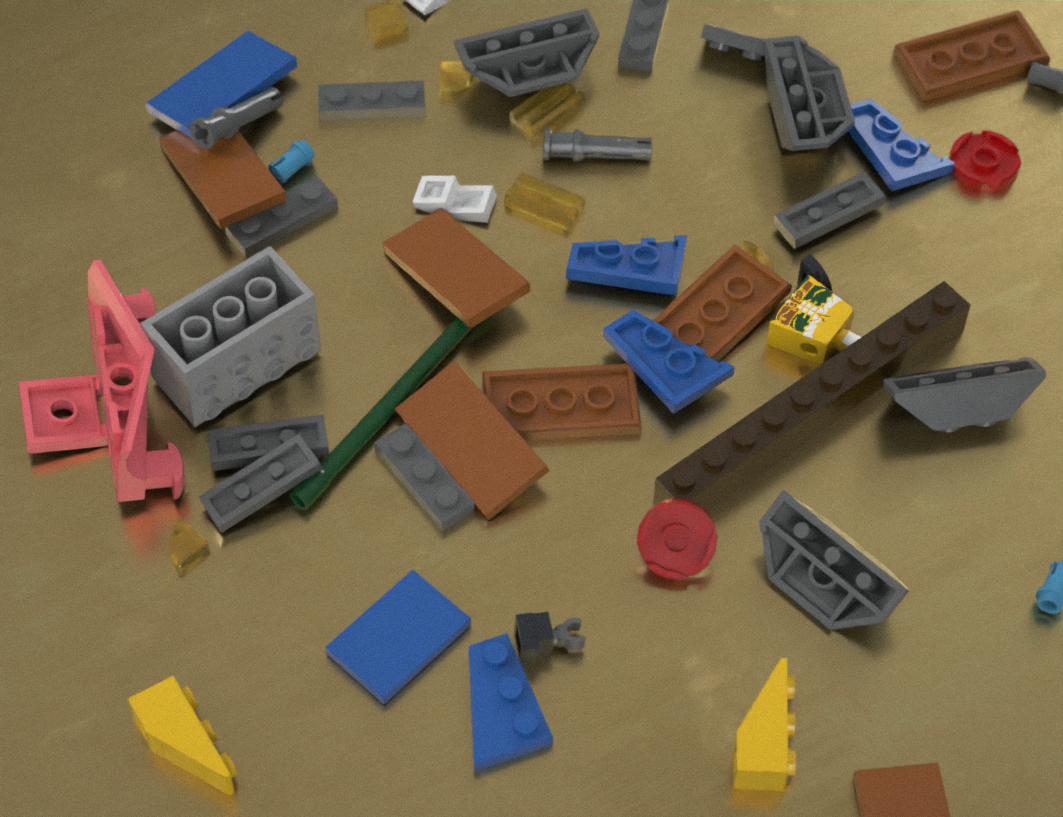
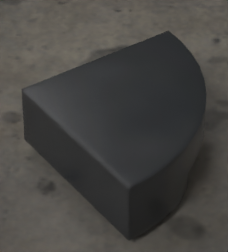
[797,254,833,292]

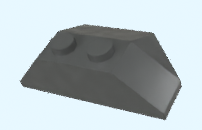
[454,8,599,97]
[764,35,855,151]
[883,357,1046,432]
[759,490,910,630]

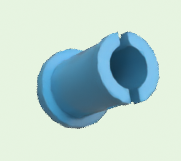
[268,140,315,184]
[1036,561,1063,614]

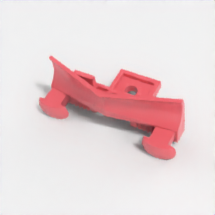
[19,260,185,502]

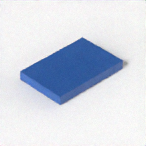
[325,569,471,704]

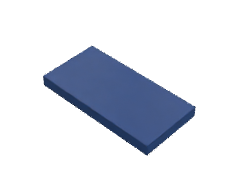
[146,31,298,138]

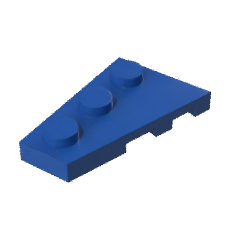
[848,98,955,191]
[566,235,687,295]
[603,310,735,414]
[469,633,553,772]

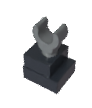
[513,612,586,668]

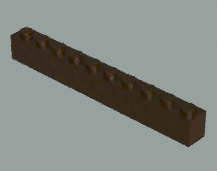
[653,281,971,510]

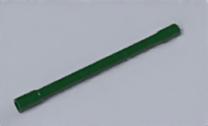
[289,317,478,510]

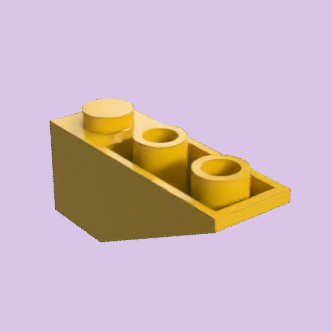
[733,658,796,791]
[128,676,237,796]

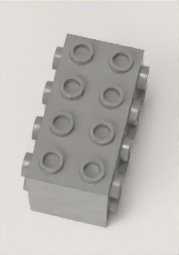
[141,246,321,427]

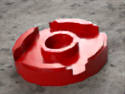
[949,130,1021,193]
[637,498,718,580]

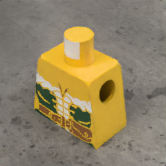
[766,275,861,365]

